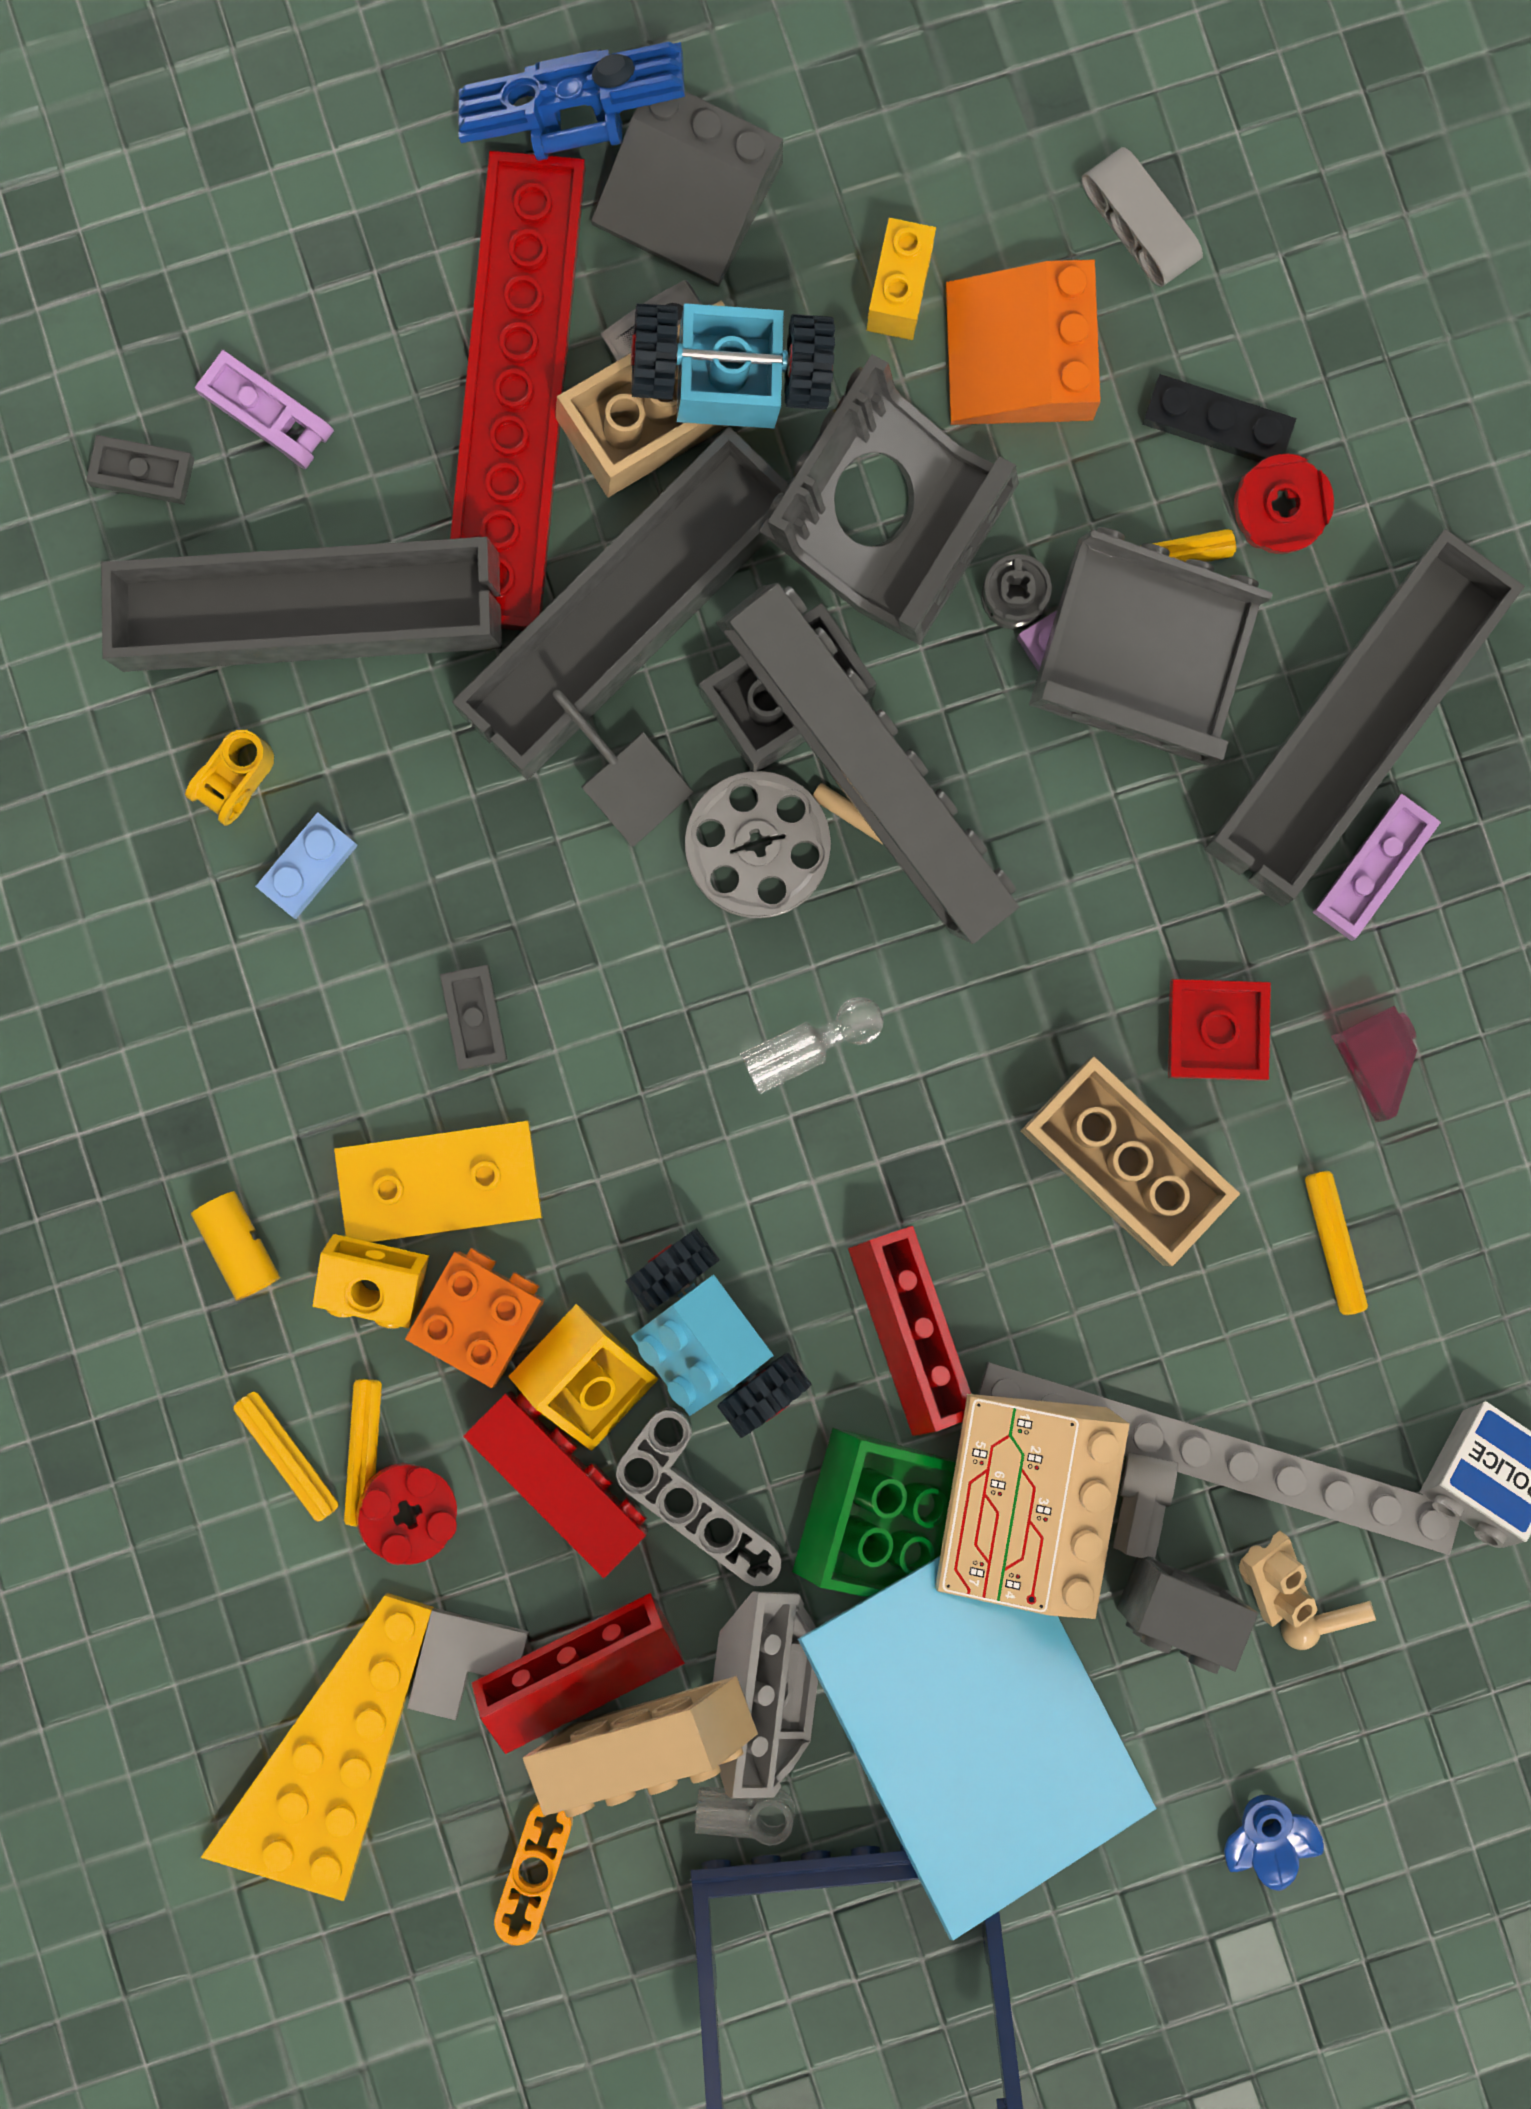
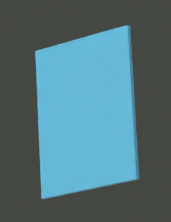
[798,1556,1157,1940]

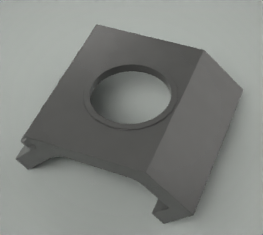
[759,354,1019,645]

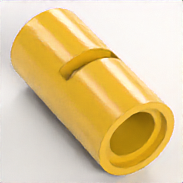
[191,1191,281,1301]

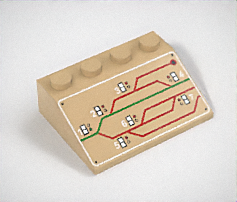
[935,1394,1130,1619]

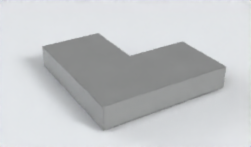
[407,1608,529,1720]

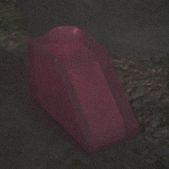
[1331,1006,1417,1122]

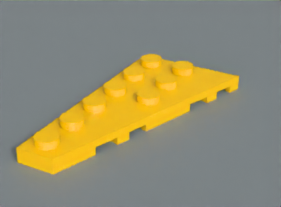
[201,1593,434,1901]

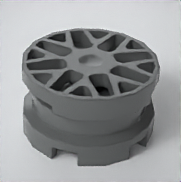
[981,554,1052,630]

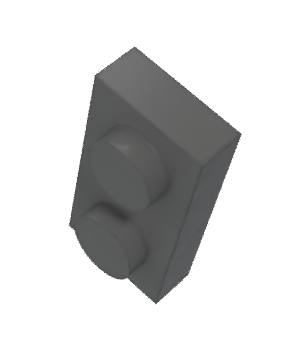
[86,435,194,505]
[440,965,508,1071]

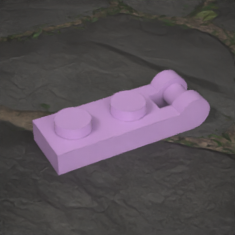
[195,350,334,470]

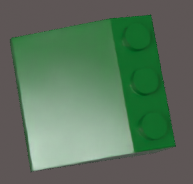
[792,1428,956,1597]

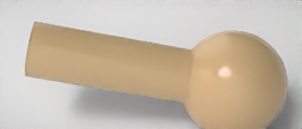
[1281,1601,1376,1650]

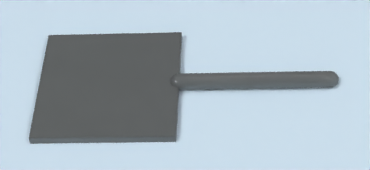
[553,690,694,847]

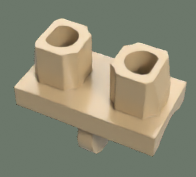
[1239,1530,1318,1628]

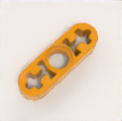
[494,1801,573,1945]

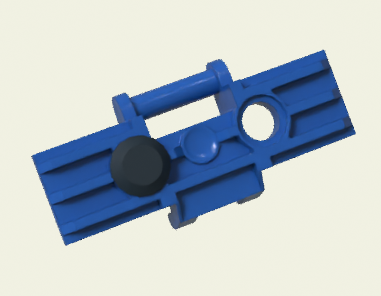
[459,42,685,161]

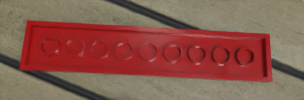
[450,151,586,631]

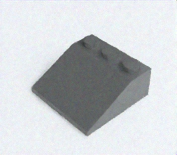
[591,91,783,287]

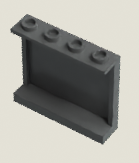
[1029,527,1273,765]

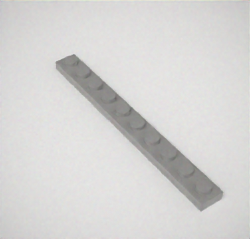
[978,1362,1460,1555]

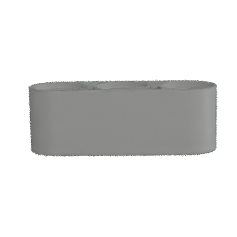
[1081,147,1203,287]

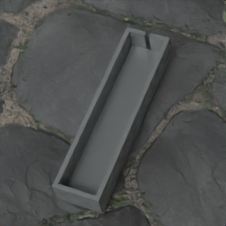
[452,427,788,780]
[1204,529,1525,907]
[101,537,502,672]
[716,583,1020,944]

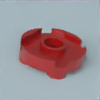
[1234,454,1334,554]
[355,1463,457,1565]

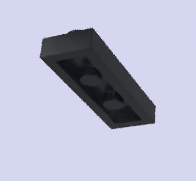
[1142,374,1297,462]

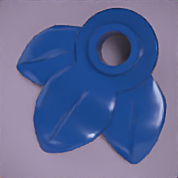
[1224,1795,1324,1891]

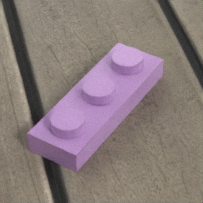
[1312,794,1441,941]

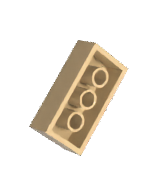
[556,300,728,498]
[1021,1057,1240,1266]
[523,1676,758,1818]

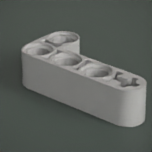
[616,1407,781,1586]

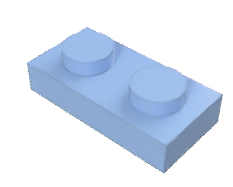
[255,812,358,919]

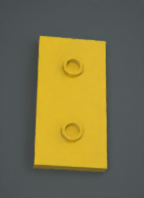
[334,1121,543,1242]

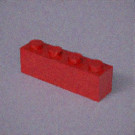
[848,1226,971,1436]
[463,1390,648,1579]
[471,1593,685,1754]

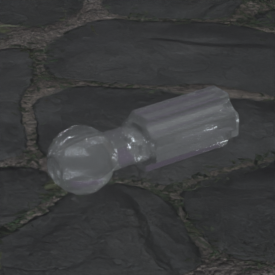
[740,997,884,1094]

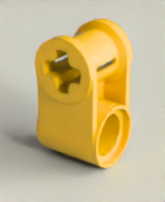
[185,730,274,826]

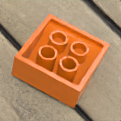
[945,260,1100,425]

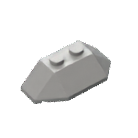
[713,1591,818,1798]

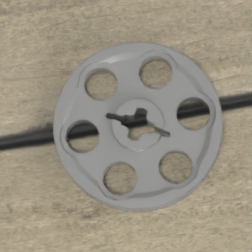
[685,771,831,918]

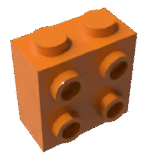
[405,1248,545,1388]

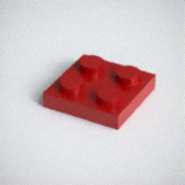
[1168,979,1271,1081]

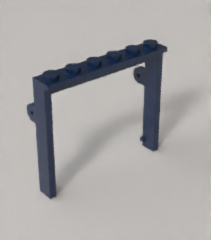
[690,1845,1023,2109]

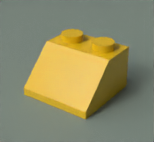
[508,1304,659,1451]

